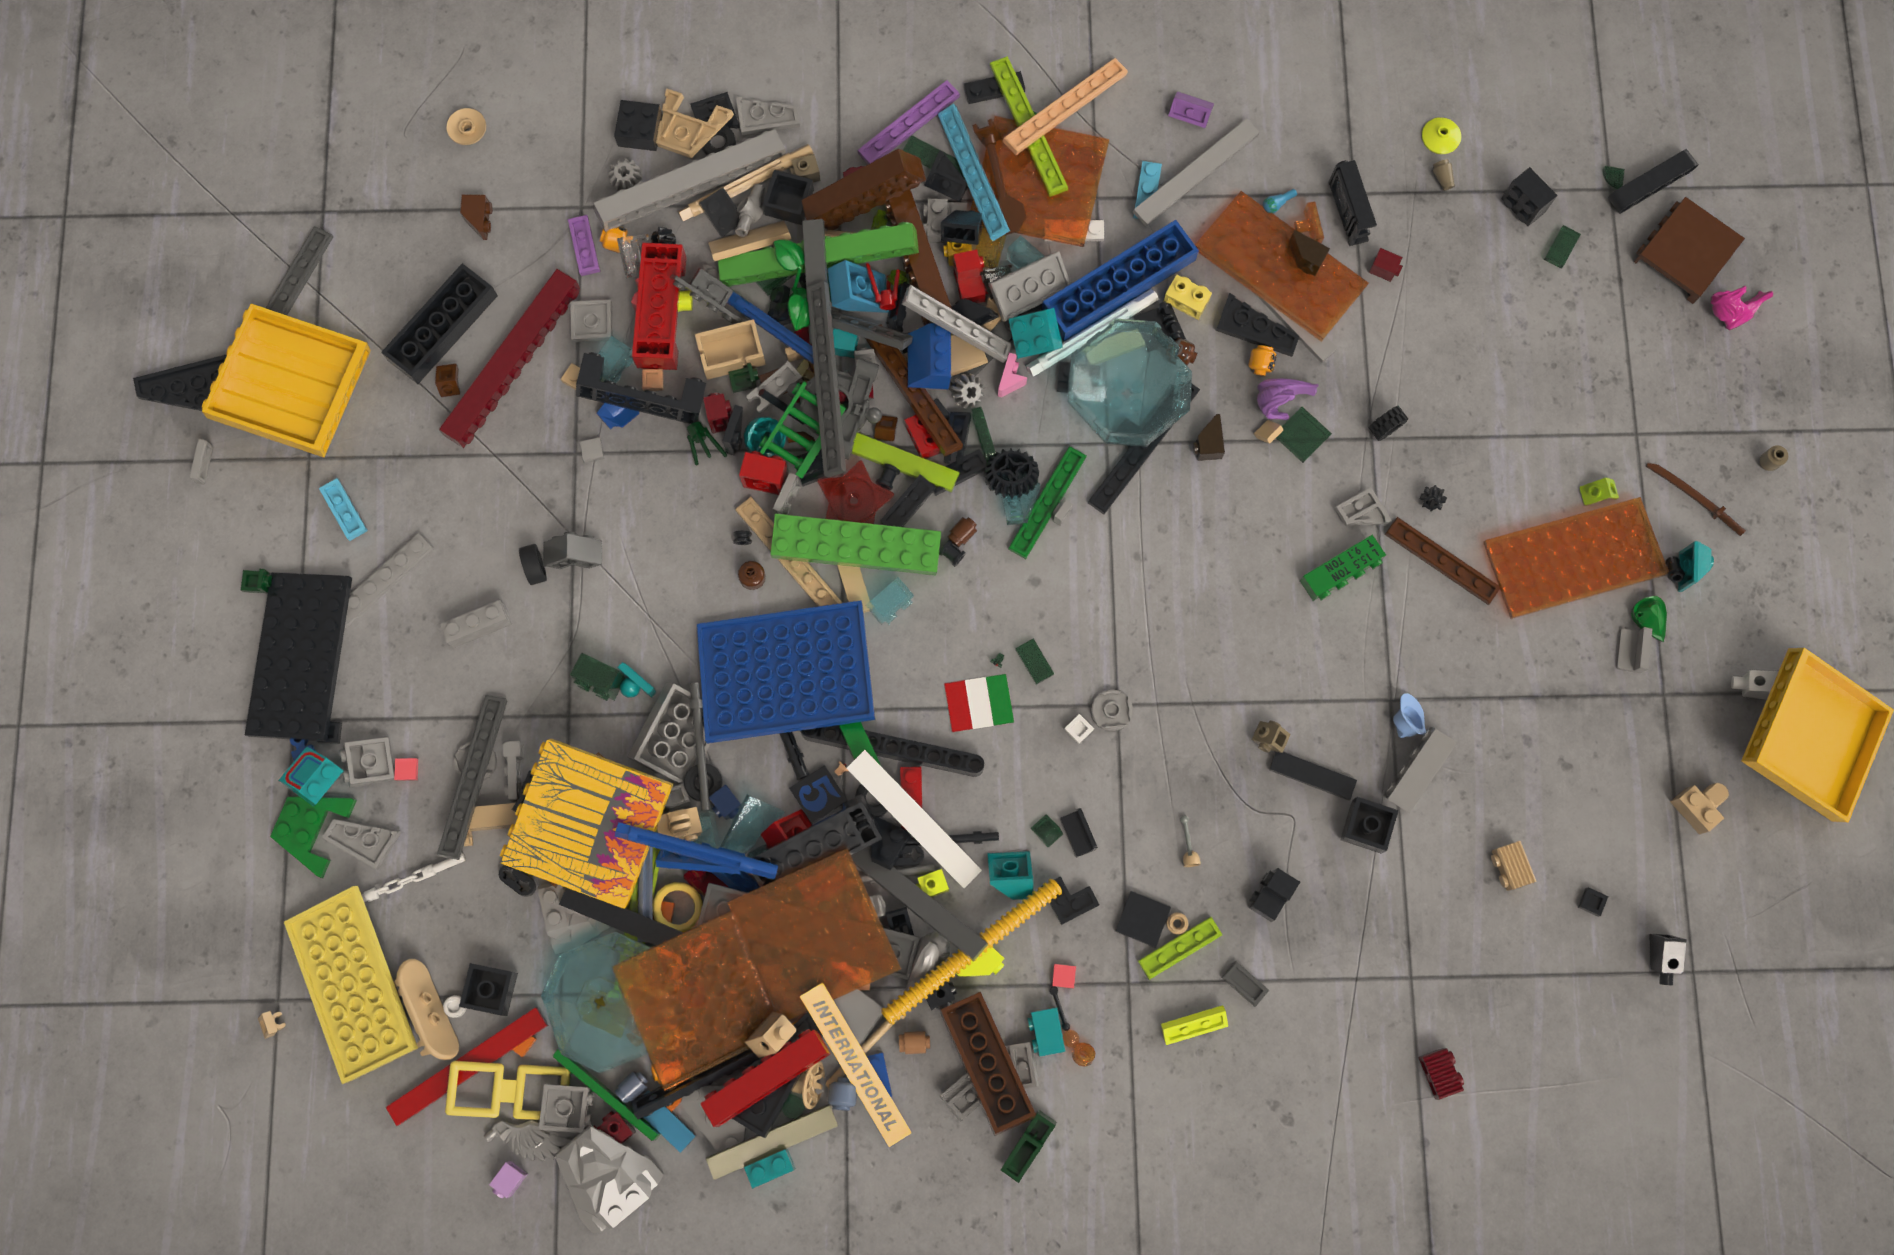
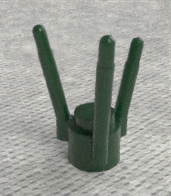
[687,422,727,466]

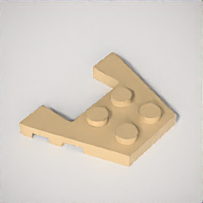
[656,89,734,158]

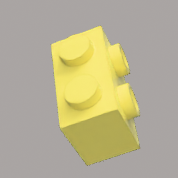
[1163,275,1212,320]

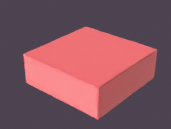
[394,758,418,781]
[1052,964,1076,989]

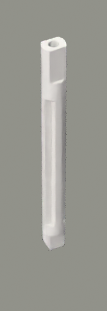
[1026,289,1159,377]

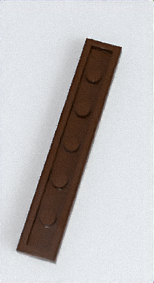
[1384,517,1501,605]

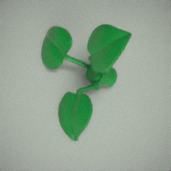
[773,240,832,331]

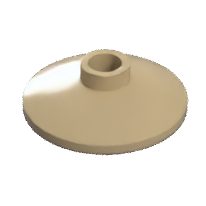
[447,108,486,145]

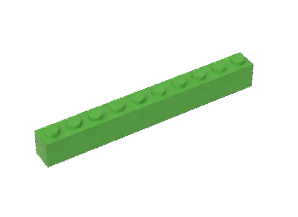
[718,222,919,287]

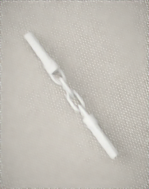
[361,853,466,902]

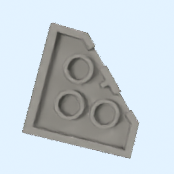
[681,1085,746,1152]

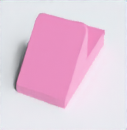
[998,353,1027,397]

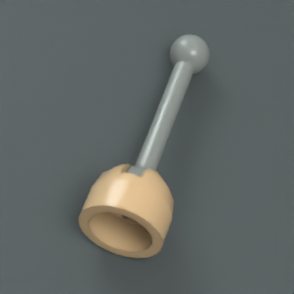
[1180,815,1201,867]

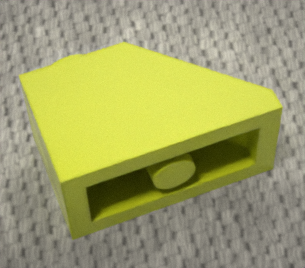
[956,948,1005,977]

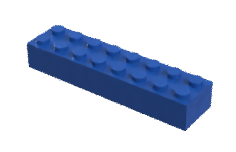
[1042,220,1199,342]

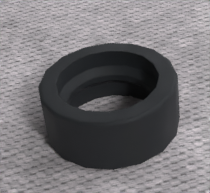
[519,544,547,585]

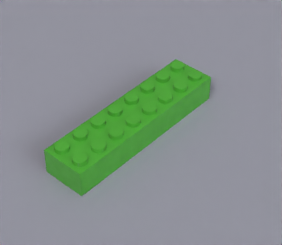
[771,514,941,576]

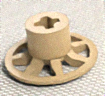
[792,1061,825,1109]

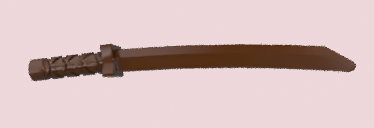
[1646,463,1746,536]

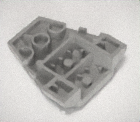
[538,877,631,955]
[555,1125,664,1234]

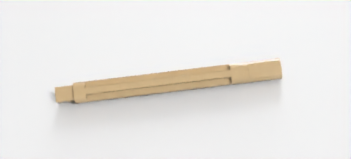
[677,144,814,221]

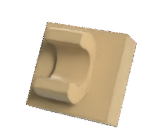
[258,1011,286,1039]

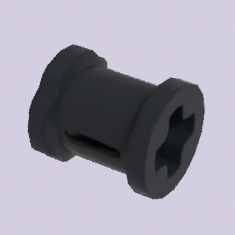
[875,464,900,490]
[939,540,966,567]

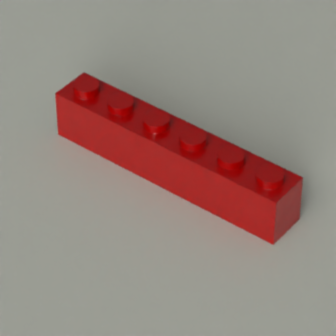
[700,1029,831,1127]

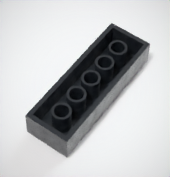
[381,263,498,384]

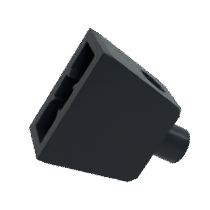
[941,210,982,245]
[1649,934,1687,986]

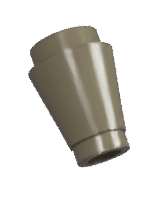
[1432,159,1455,191]

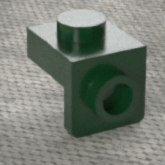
[728,363,759,393]
[240,569,272,593]

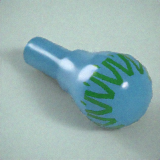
[1262,189,1297,214]

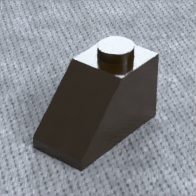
[1288,230,1330,276]
[1193,414,1225,461]

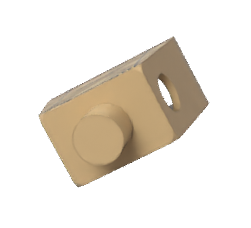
[745,1012,796,1058]

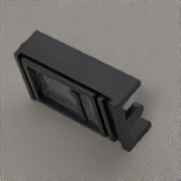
[1328,160,1377,246]

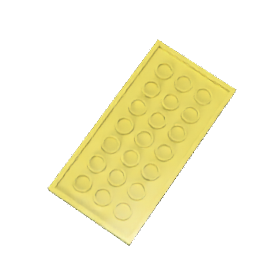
[284,886,418,1084]

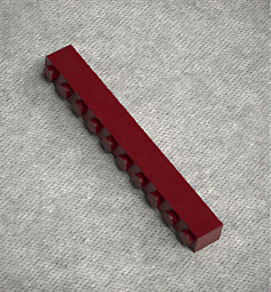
[439,269,580,448]

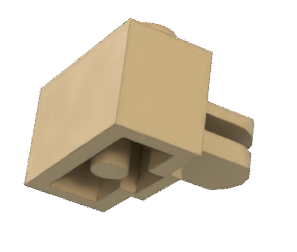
[1670,783,1729,835]
[656,807,703,841]

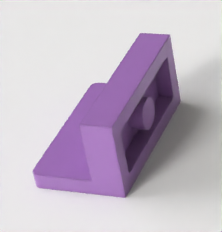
[1168,92,1214,128]

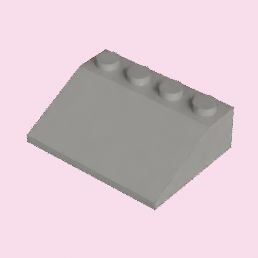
[627,682,711,784]

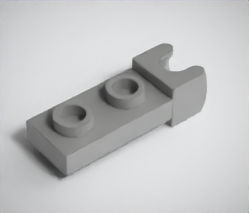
[746,361,802,414]
[503,741,524,802]

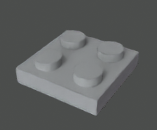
[570,299,613,342]

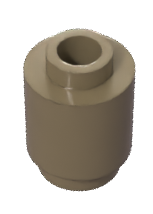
[1760,445,1788,471]

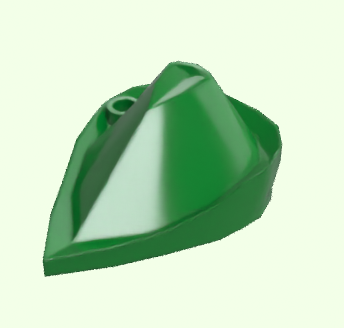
[1631,596,1667,642]

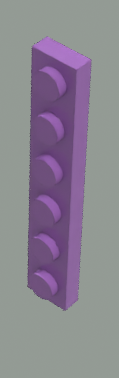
[858,80,960,164]

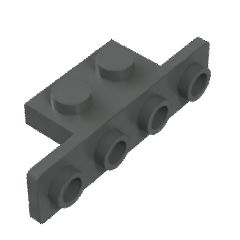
[670,268,742,324]

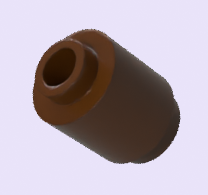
[947,517,977,548]

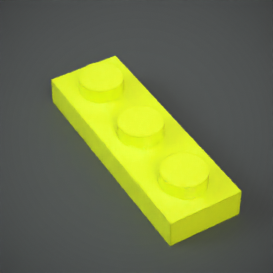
[1161,1005,1228,1045]

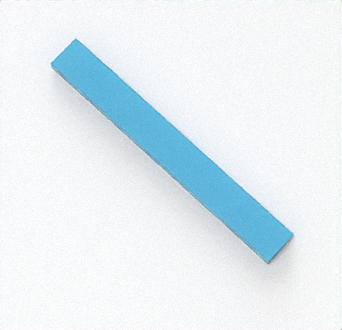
[938,103,1010,241]

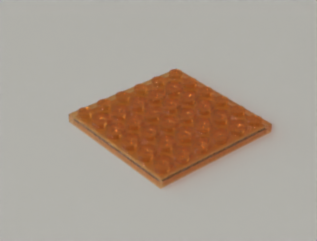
[970,116,1109,247]
[727,848,901,1020]
[611,910,777,1091]

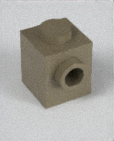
[789,154,821,182]

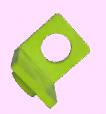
[1580,477,1619,506]

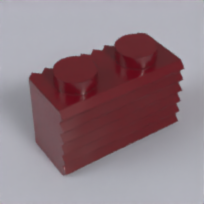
[1418,1048,1464,1100]

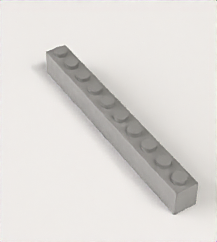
[594,129,785,232]

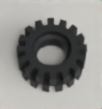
[1368,406,1409,441]

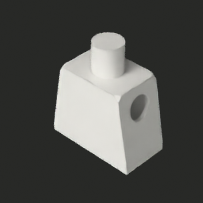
[1731,670,1779,700]

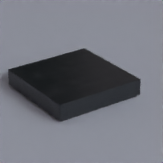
[1115,891,1171,948]

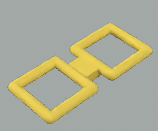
[445,1061,571,1120]

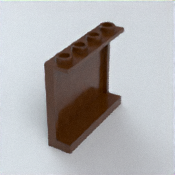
[1634,197,1745,304]

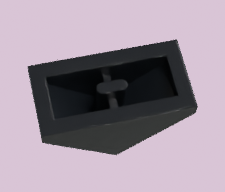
[885,907,914,935]

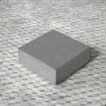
[580,437,605,463]

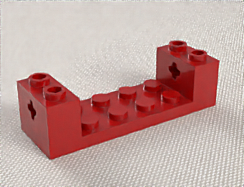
[632,243,687,370]

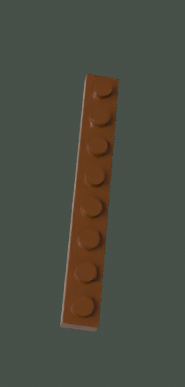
[865,324,963,457]

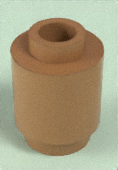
[899,1031,930,1054]

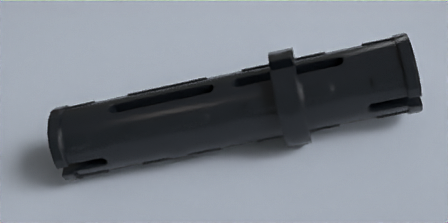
[779,732,810,780]

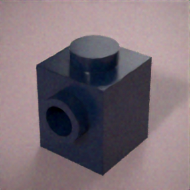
[709,785,743,820]

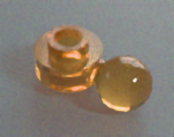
[1063,1030,1096,1067]

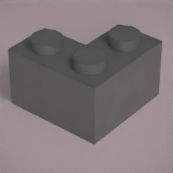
[543,532,602,569]

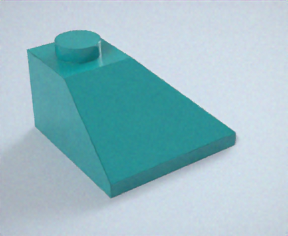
[1678,541,1714,592]
[987,851,1033,900]

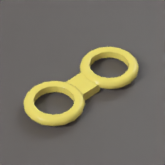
[633,882,703,997]

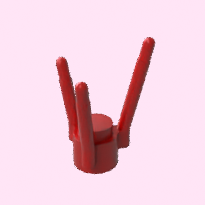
[866,263,900,310]

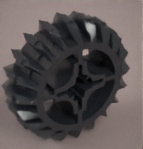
[984,448,1039,499]

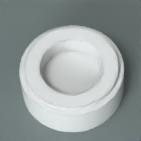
[443,995,467,1018]

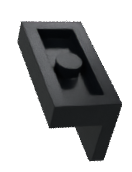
[1060,808,1098,858]

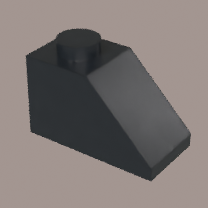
[951,299,999,326]

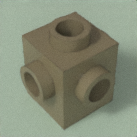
[1252,720,1291,753]

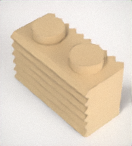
[1491,841,1537,891]

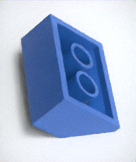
[908,323,951,390]

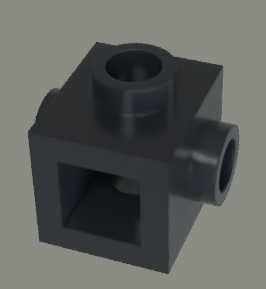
[926,981,957,1011]

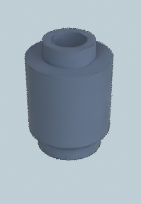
[615,1071,648,1104]

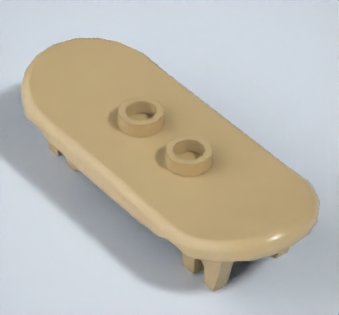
[394,959,459,1060]

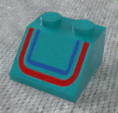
[278,747,344,806]

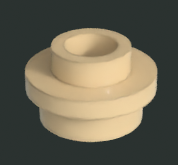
[1166,913,1188,934]

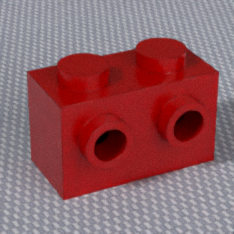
[905,415,942,459]

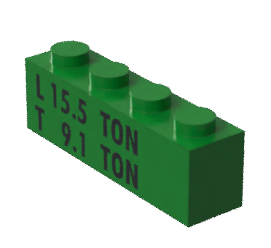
[1300,534,1386,601]

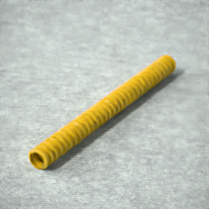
[881,878,1062,1025]

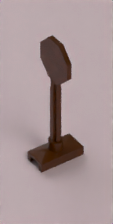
[972,119,1027,235]

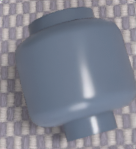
[828,1077,857,1111]

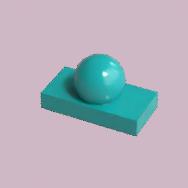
[617,662,656,698]

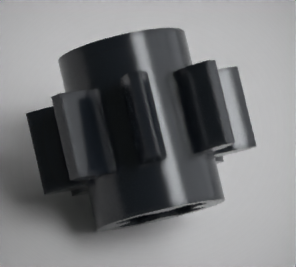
[651,227,676,244]
[1419,485,1447,512]

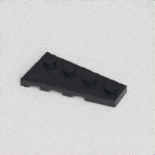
[1216,293,1300,357]

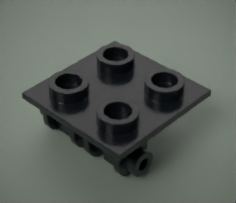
[1133,301,1186,352]

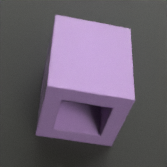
[489,1161,528,1199]

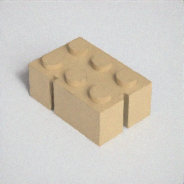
[695,319,766,380]

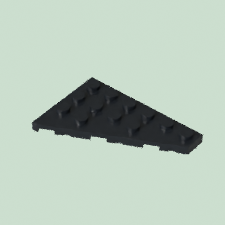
[133,355,227,411]

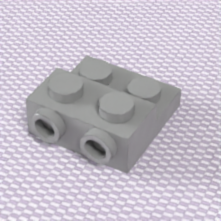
[923,199,967,243]
[340,737,394,788]
[539,1084,594,1133]

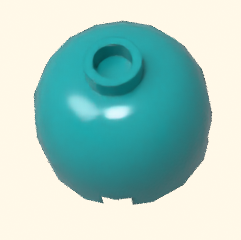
[744,416,786,457]

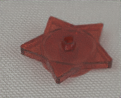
[818,460,894,524]

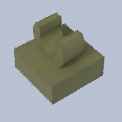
[796,359,815,382]

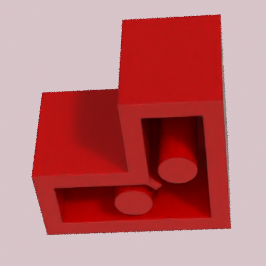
[953,249,989,303]

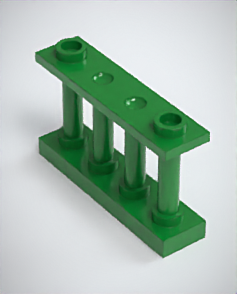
[759,381,846,478]

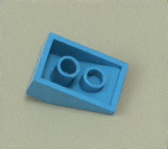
[828,260,889,313]

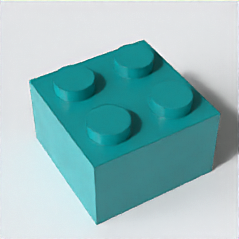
[1009,308,1063,359]

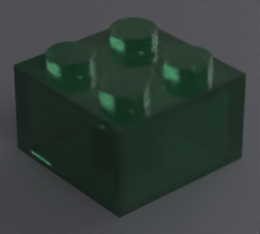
[570,653,626,701]

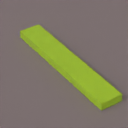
[852,433,960,492]

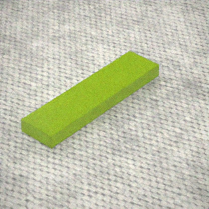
[1138,917,1222,980]

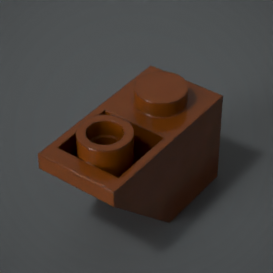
[460,194,493,240]

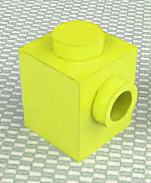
[915,869,949,898]

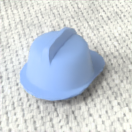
[1393,693,1426,738]

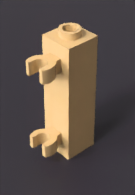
[464,803,518,847]

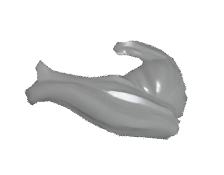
[903,932,951,992]

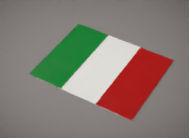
[944,674,1014,732]

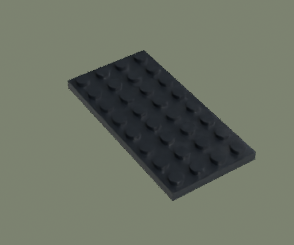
[245,572,352,741]

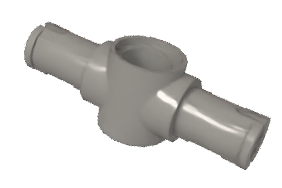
[735,184,765,237]

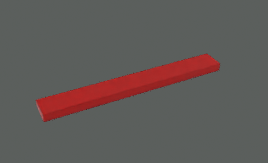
[386,1007,549,1126]

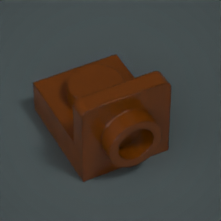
[435,364,461,397]

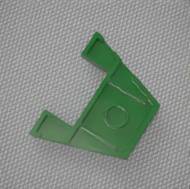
[270,797,357,878]

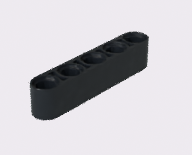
[1608,149,1699,214]

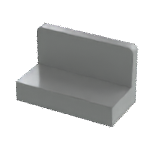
[1616,627,1652,673]

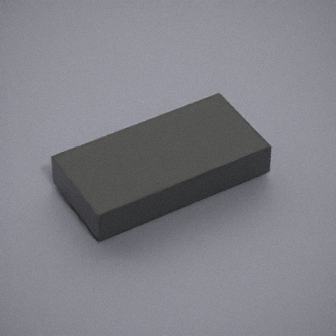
[1221,961,1269,1007]

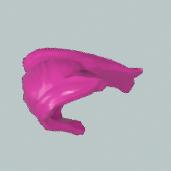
[1711,286,1773,330]

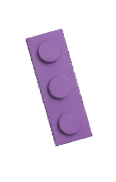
[568,215,600,276]

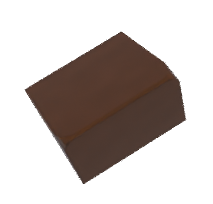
[874,415,898,442]

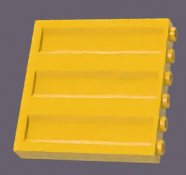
[202,304,371,457]

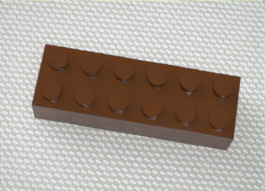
[801,148,926,230]
[940,992,1036,1136]

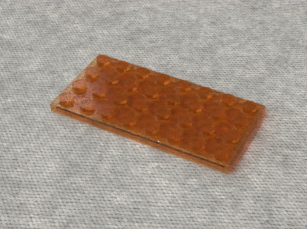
[1195,191,1369,342]
[1483,497,1669,619]

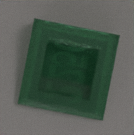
[1031,815,1063,847]

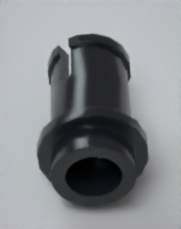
[1665,556,1685,583]

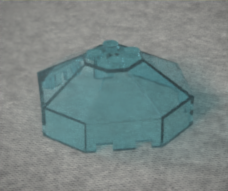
[1067,318,1192,447]
[541,932,682,1073]

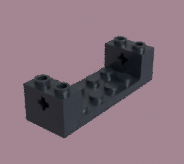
[576,352,706,424]
[747,794,882,898]

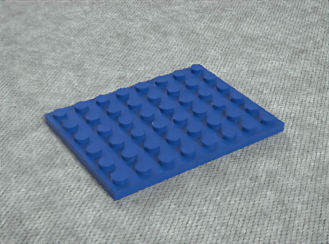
[697,600,875,744]

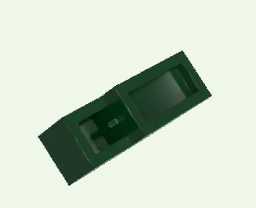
[1000,1110,1057,1183]

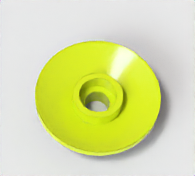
[1422,118,1461,154]

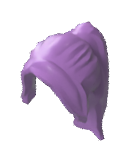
[1257,378,1318,420]

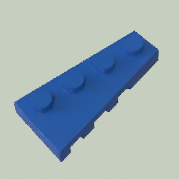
[655,839,745,874]

